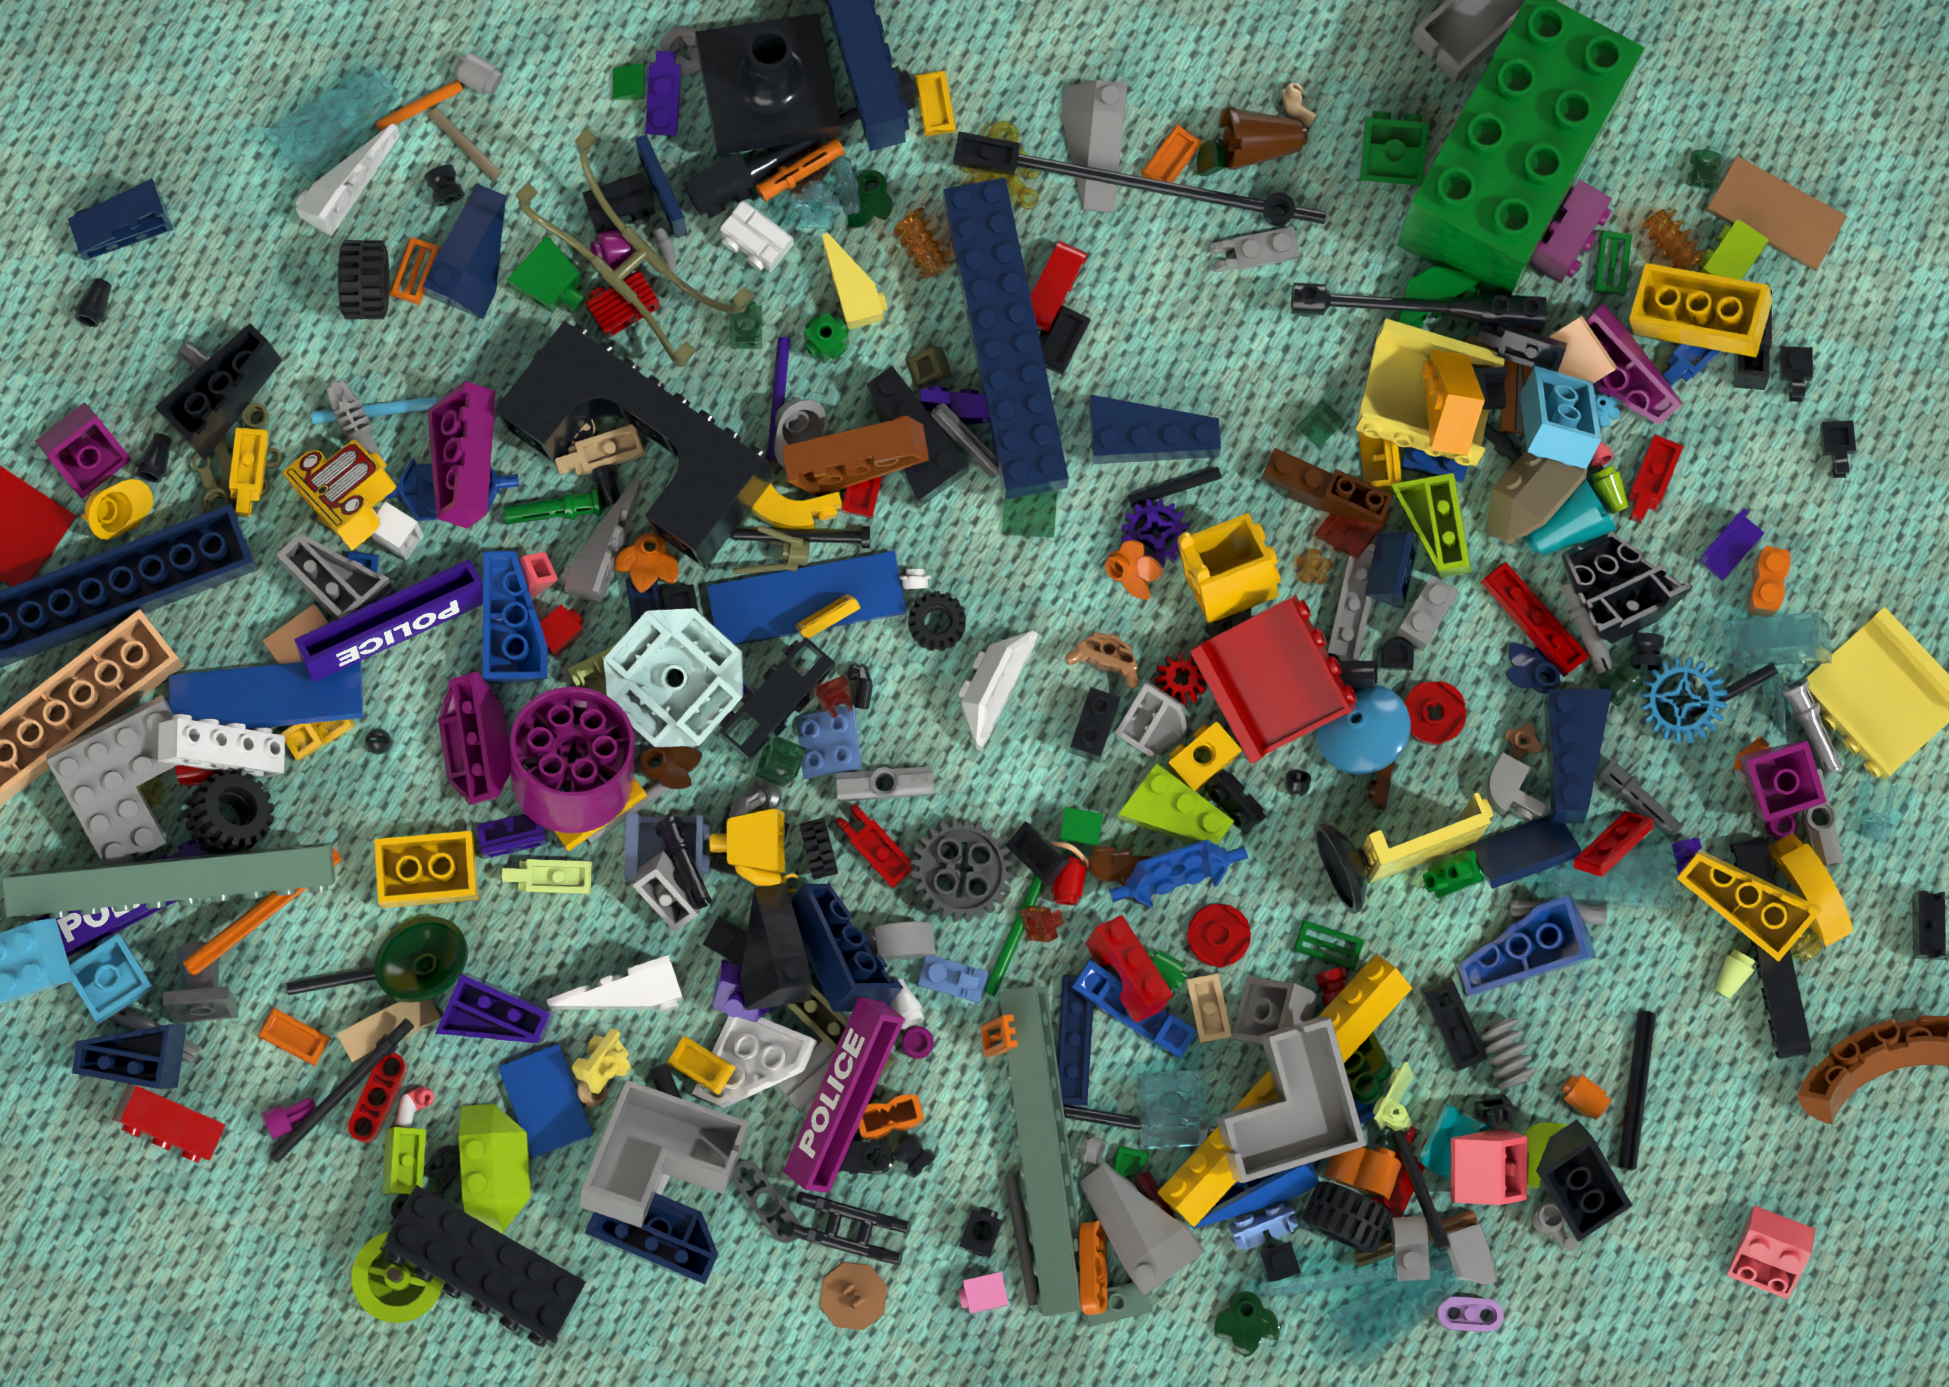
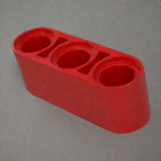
[1030,240,1088,333]
[348,1053,408,1143]

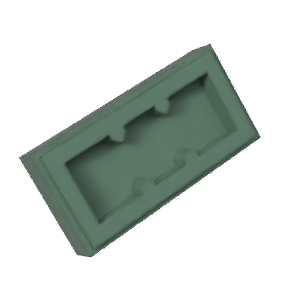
[1086,1282,1153,1327]

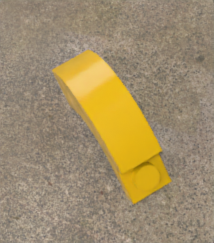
[750,483,842,530]
[1768,833,1854,947]

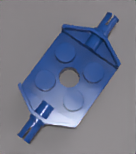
[384,458,519,521]
[1109,839,1248,908]

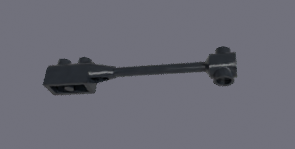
[682,66,919,219]
[1291,282,1547,334]

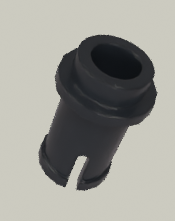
[591,465,621,507]
[649,1063,682,1099]

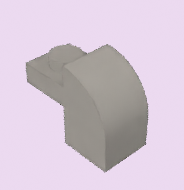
[1486,752,1547,821]
[864,922,936,961]
[1390,1216,1430,1282]

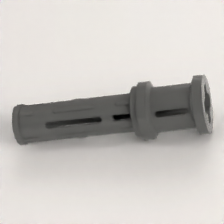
[1596,757,1683,840]

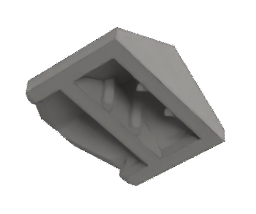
[1114,681,1187,757]
[1446,1224,1497,1286]

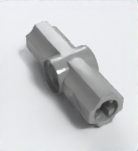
[836,766,934,802]
[1802,769,1844,868]

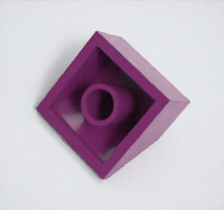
[35,402,132,499]
[1739,740,1827,822]

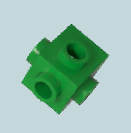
[803,312,849,364]

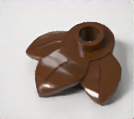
[639,746,702,789]

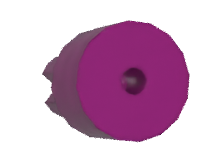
[260,1097,316,1140]

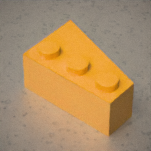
[1421,349,1485,455]

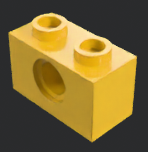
[1167,721,1242,792]

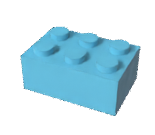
[1520,366,1602,469]
[0,918,73,1006]

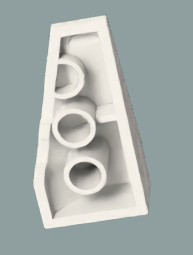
[296,124,400,237]
[546,955,684,1012]

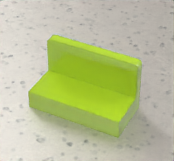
[382,1127,426,1195]

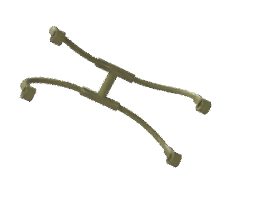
[515,129,755,367]

